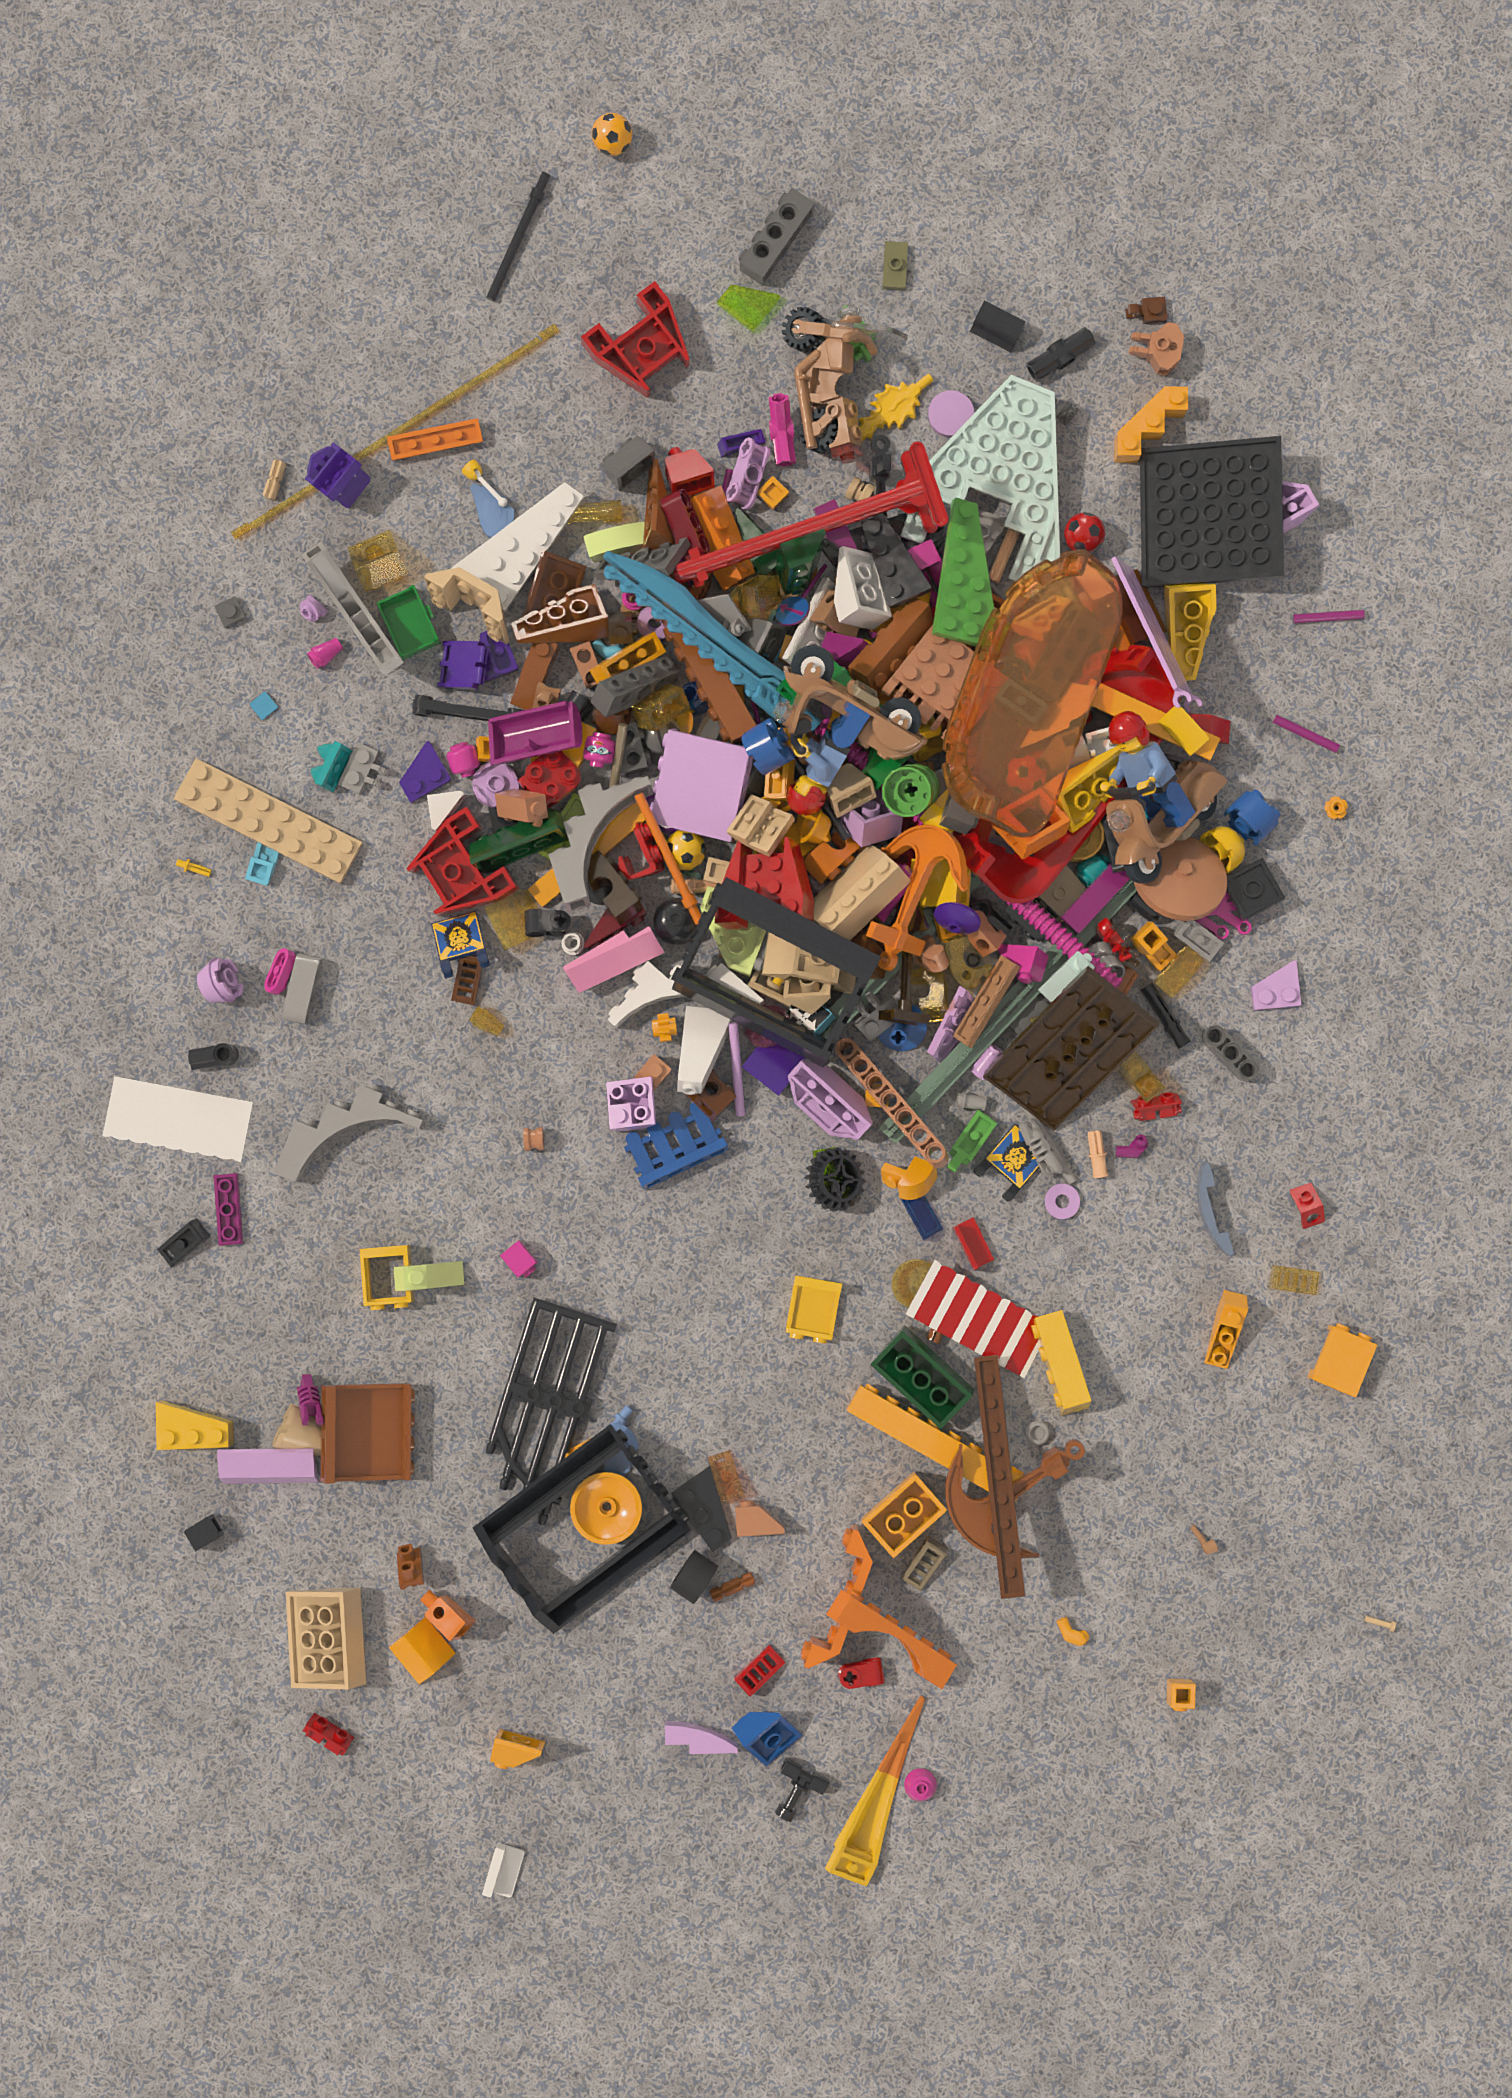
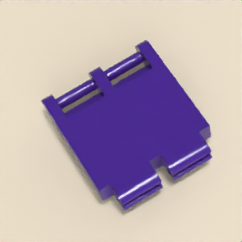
[436,641,489,690]

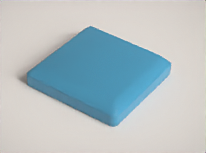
[249,692,278,720]

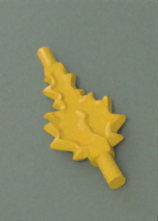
[859,374,934,442]

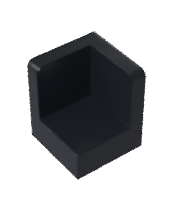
[184,1514,224,1552]

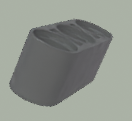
[1201,1025,1259,1081]

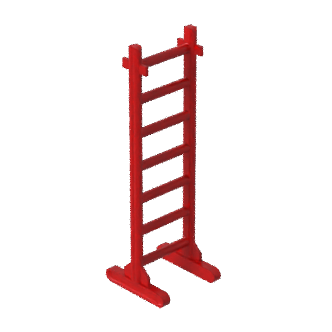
[673,441,948,588]

